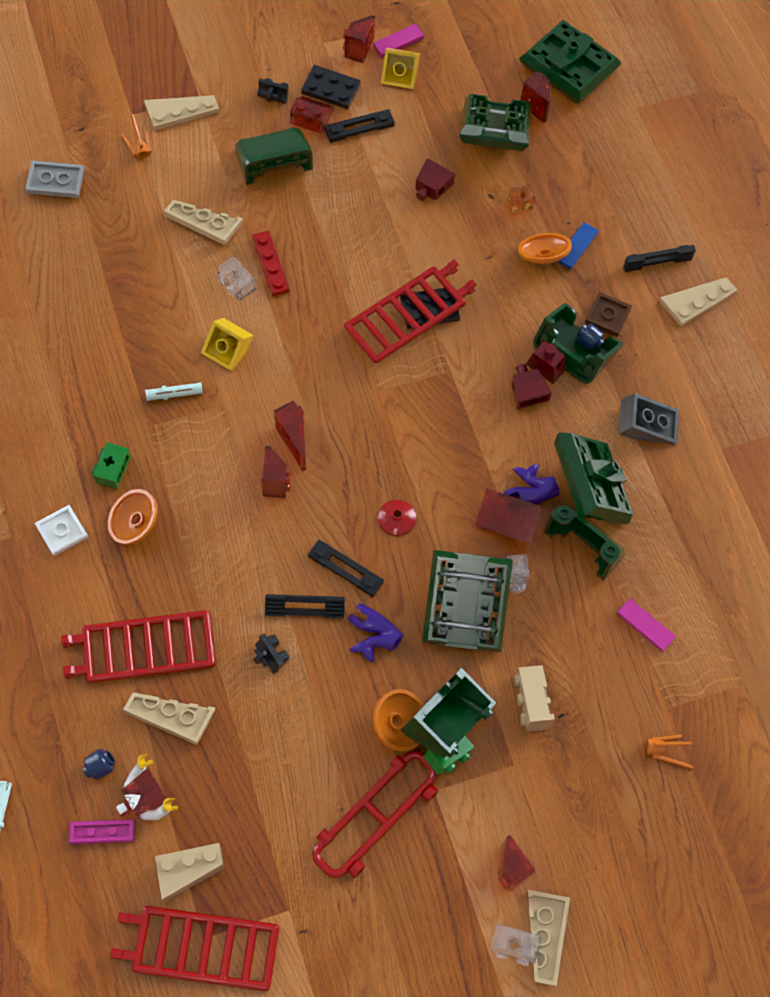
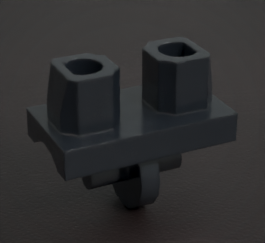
[257,78,289,104]
[253,634,289,674]

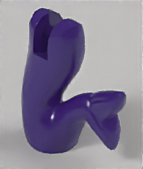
[503,464,559,511]
[348,603,404,662]

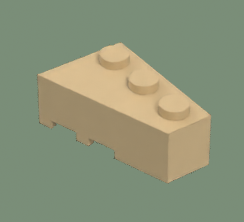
[514,665,555,732]
[155,843,224,903]

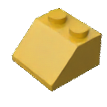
[381,48,420,89]
[201,318,254,371]

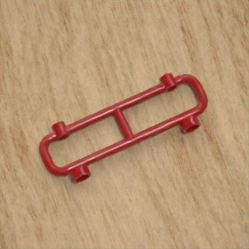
[312,750,439,878]

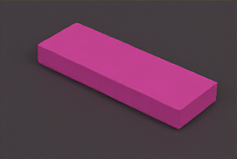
[373,24,424,58]
[617,598,676,652]
[69,820,135,845]

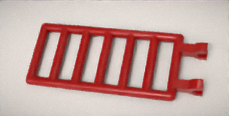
[344,259,477,363]
[61,610,216,683]
[110,906,279,991]

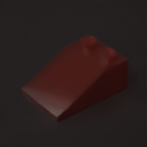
[274,400,306,471]
[475,488,542,543]

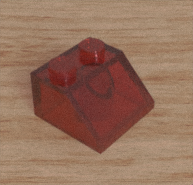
[343,15,375,63]
[520,70,551,123]
[290,96,334,134]
[261,446,291,498]
[498,835,536,892]

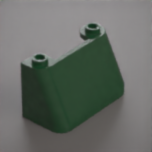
[235,127,313,185]
[533,303,623,384]
[544,505,625,581]
[401,668,496,758]

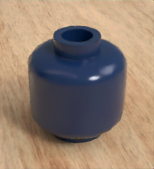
[576,323,604,351]
[83,749,116,780]

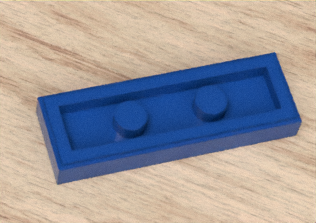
[557,222,599,270]

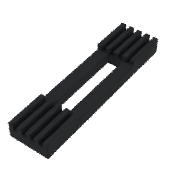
[325,109,395,143]
[623,245,696,272]
[308,539,384,597]
[265,594,345,618]

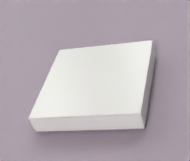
[35,505,89,556]

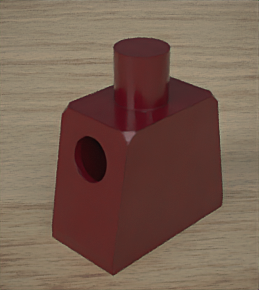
[415,158,455,201]
[526,341,565,384]
[511,364,552,410]

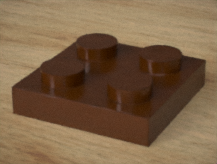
[585,292,632,337]

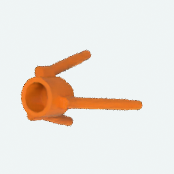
[121,113,152,159]
[647,734,693,769]

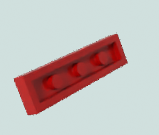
[252,230,289,297]

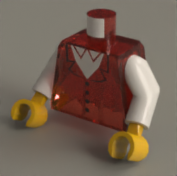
[116,754,178,820]

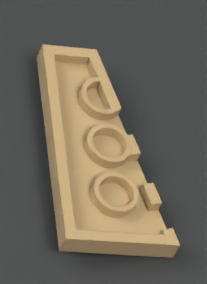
[144,95,220,131]
[164,200,243,245]
[659,277,738,327]
[123,692,216,745]
[528,890,570,987]

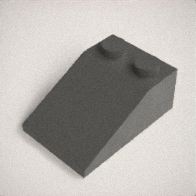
[618,393,679,445]

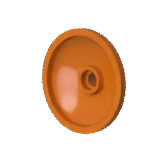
[518,233,572,265]
[108,489,158,545]
[373,689,424,752]

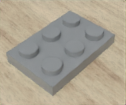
[25,160,85,198]

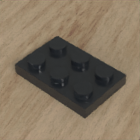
[301,65,361,109]
[400,288,460,329]

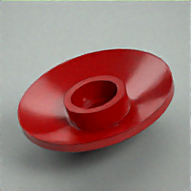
[378,500,416,536]

